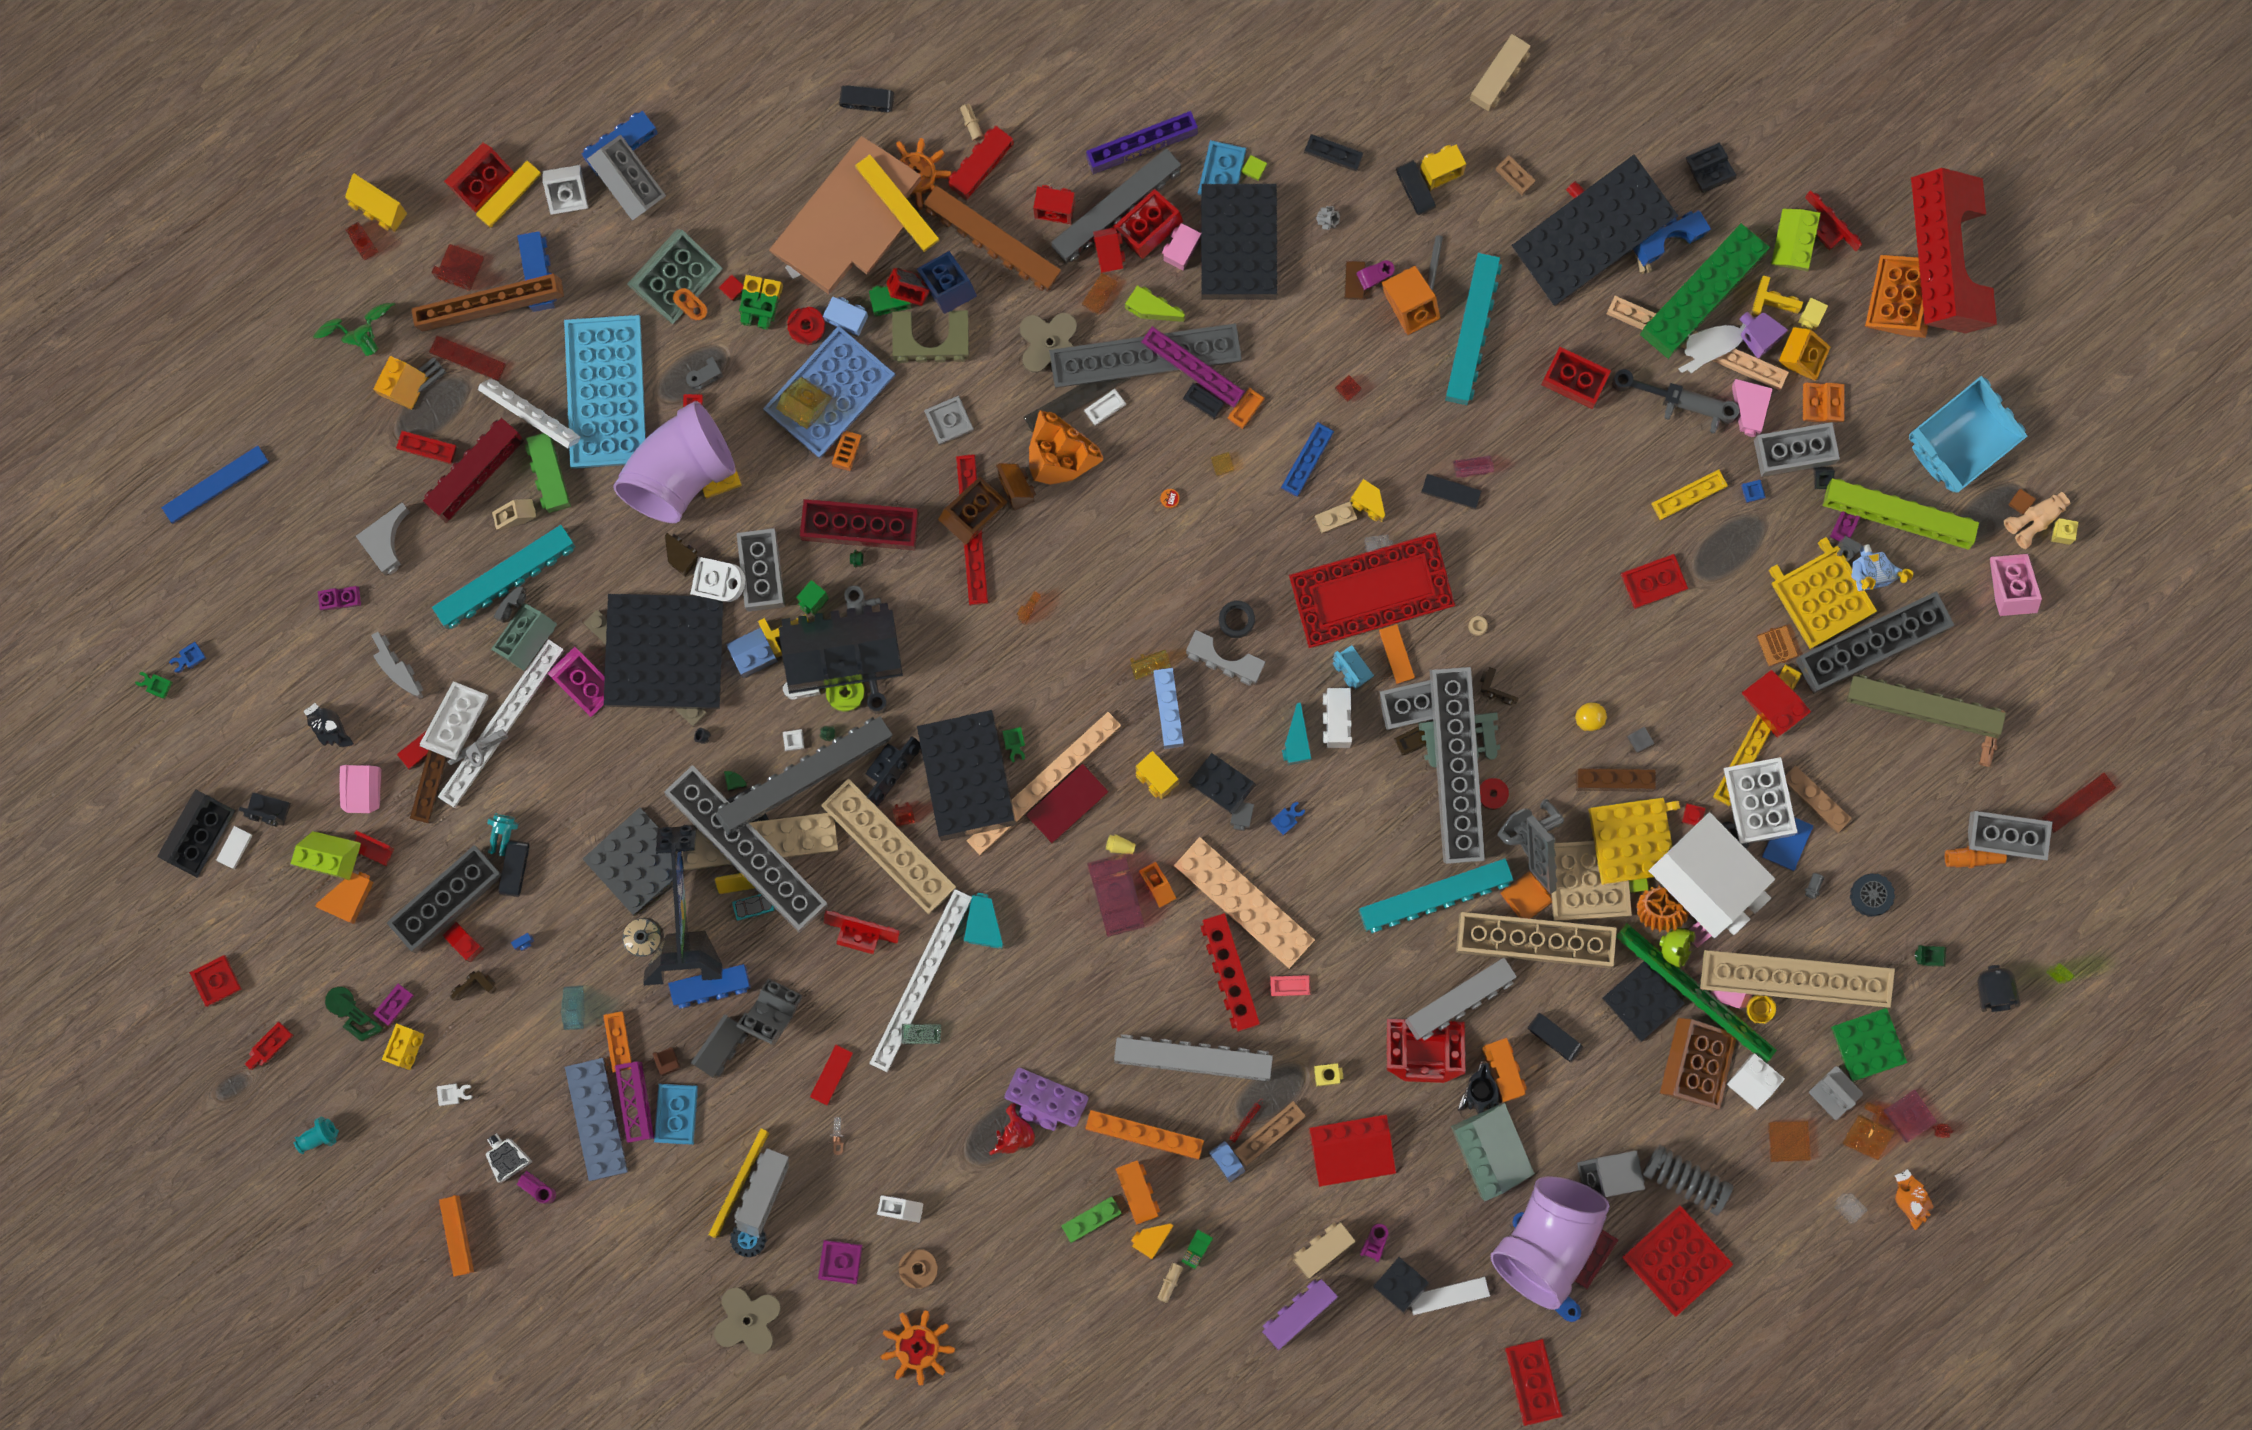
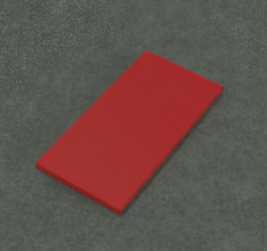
[1288,532,1455,648]

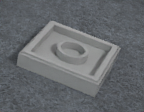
[924,396,974,446]

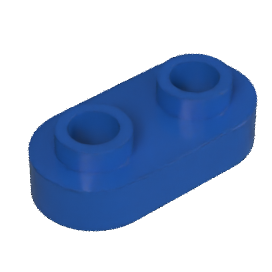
[1555,1296,1581,1322]

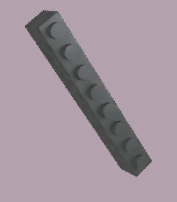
[1051,148,1181,264]

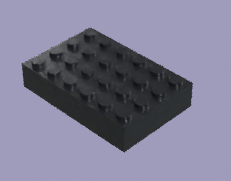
[1201,184,1277,300]
[917,710,1017,841]

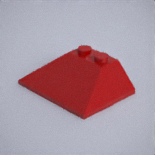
[1387,1019,1465,1083]

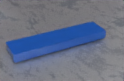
[1281,422,1334,497]

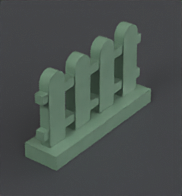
[1419,712,1501,767]

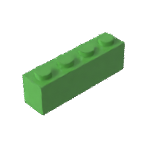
[525,433,571,513]

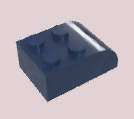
[917,251,977,314]

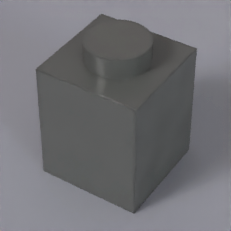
[1230,802,1254,831]

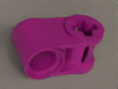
[1356,260,1395,290]
[1360,1223,1388,1263]

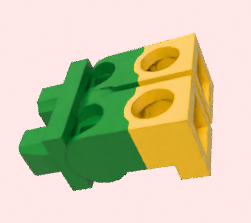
[739,275,783,330]

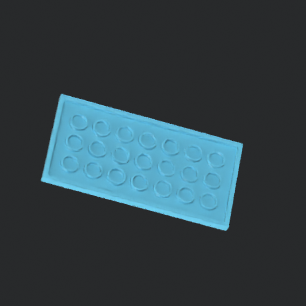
[564,315,646,469]

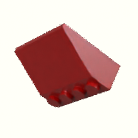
[1309,1114,1396,1187]

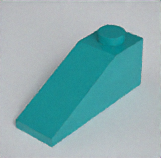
[1282,703,1311,765]

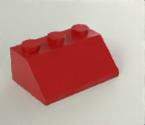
[444,142,515,213]
[1114,189,1183,259]

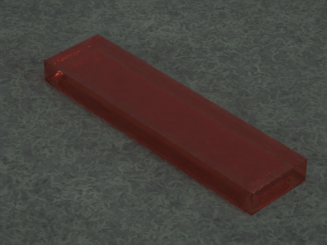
[429,335,506,382]
[2042,772,2116,833]

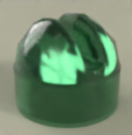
[819,726,835,741]

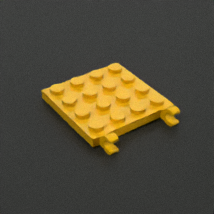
[1769,537,1877,649]
[1588,798,1680,885]

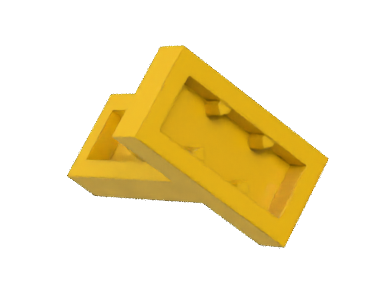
[1751,276,1803,317]
[758,614,809,658]

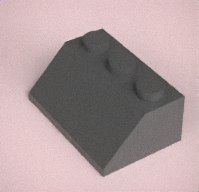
[691,1014,748,1079]

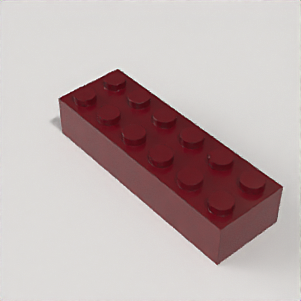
[423,417,524,523]
[800,499,919,551]

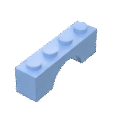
[1154,668,1184,749]

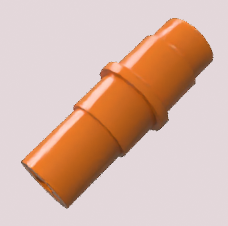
[1945,846,2007,869]

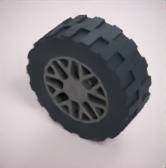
[1850,873,1895,917]

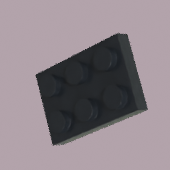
[1188,753,1256,815]

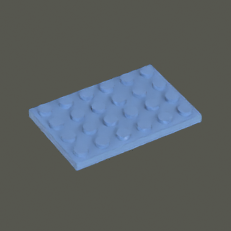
[763,326,895,459]

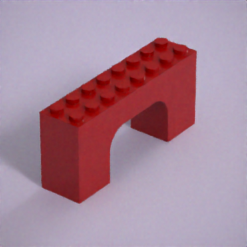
[1911,168,1997,333]

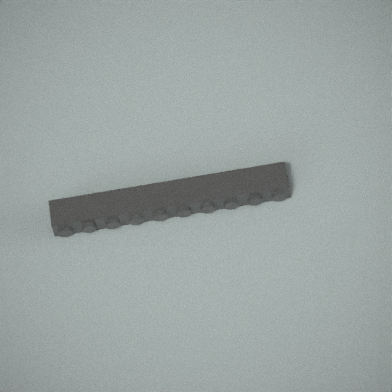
[716,717,892,835]

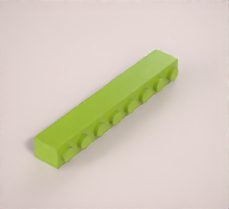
[1823,478,1979,550]

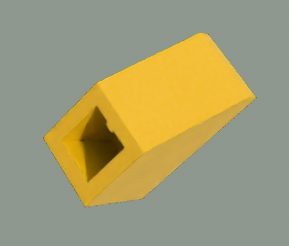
[1350,479,1385,522]

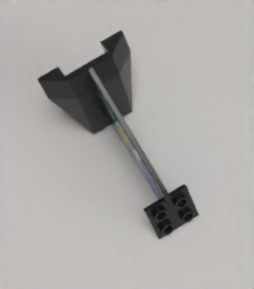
[643,825,723,986]

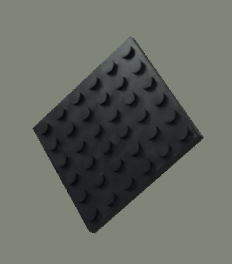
[604,594,723,709]

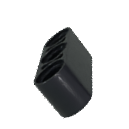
[839,85,895,113]
[1396,160,1436,216]
[499,840,530,897]
[1527,1013,1584,1063]

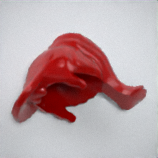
[989,1103,1035,1155]

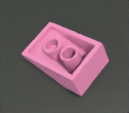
[1990,554,2042,616]

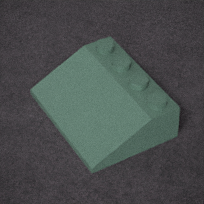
[627,229,723,324]
[1451,1103,1534,1201]

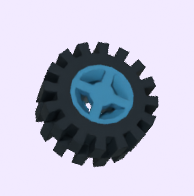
[730,1227,767,1257]

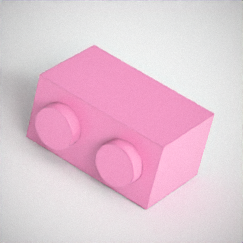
[1162,223,1201,271]

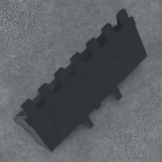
[779,603,903,694]

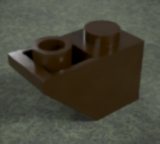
[665,533,698,576]

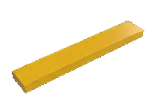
[855,155,939,252]
[708,1128,769,1238]

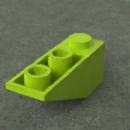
[1125,285,1185,322]

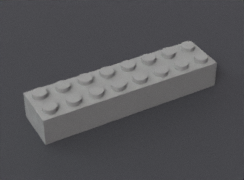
[1114,1035,1273,1081]

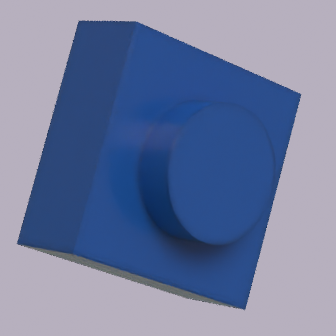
[511,933,534,951]

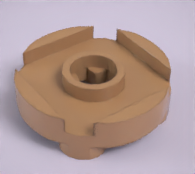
[899,1249,938,1289]

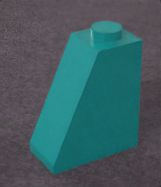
[964,893,1003,949]

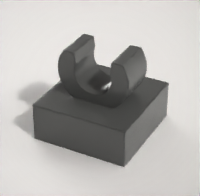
[1837,536,1862,561]

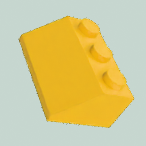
[345,173,407,232]

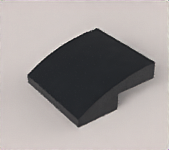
[1686,142,1737,193]

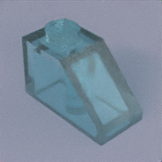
[561,986,585,1030]

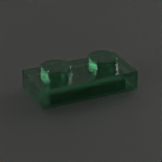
[901,1024,941,1044]

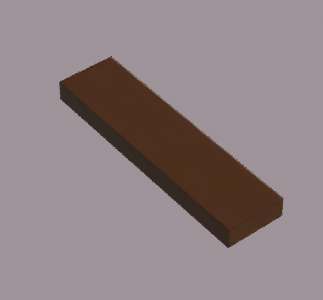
[410,750,447,823]

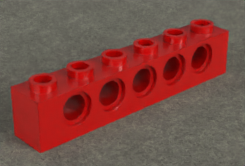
[1200,913,1260,1033]

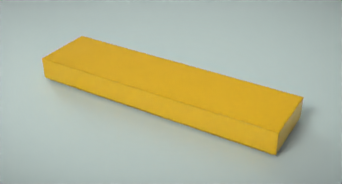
[476,161,542,228]
[1651,469,1728,521]

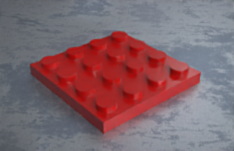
[1622,1205,1734,1317]

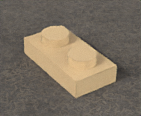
[1315,502,1357,534]

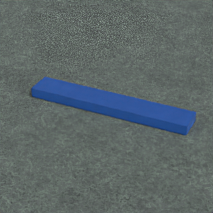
[161,446,269,524]

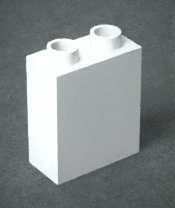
[1649,812,1775,938]

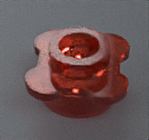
[1932,1123,1954,1138]

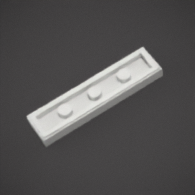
[1411,1277,1490,1315]

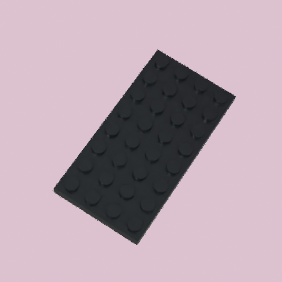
[1511,154,1679,306]

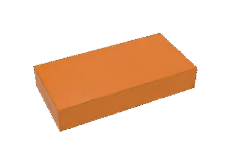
[1227,387,1265,429]

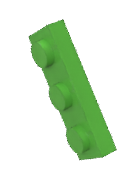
[1062,1197,1122,1243]

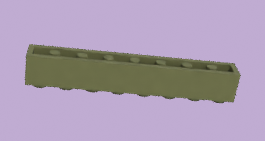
[1846,675,2006,739]

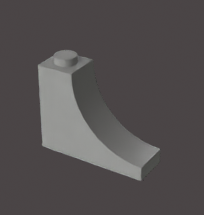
[356,503,410,575]

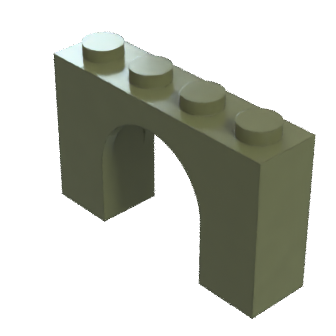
[892,310,969,363]

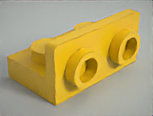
[382,1023,424,1070]

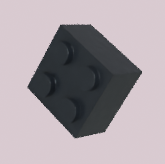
[1373,1257,1430,1314]

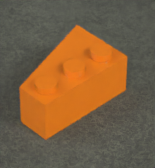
[1482,1038,1527,1103]
[1115,1160,1161,1225]

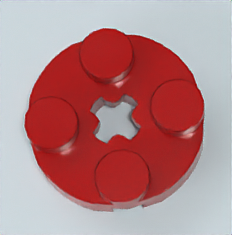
[787,307,825,346]

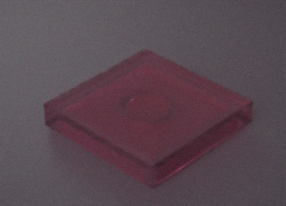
[1883,1089,1937,1143]

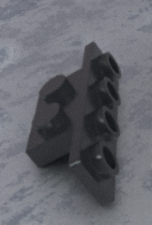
[865,736,921,806]

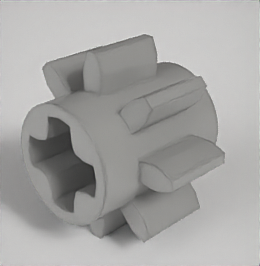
[1317,206,1340,230]

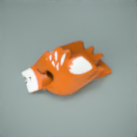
[1895,1169,1934,1230]

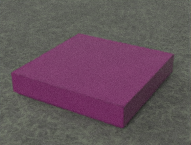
[818,1240,863,1284]

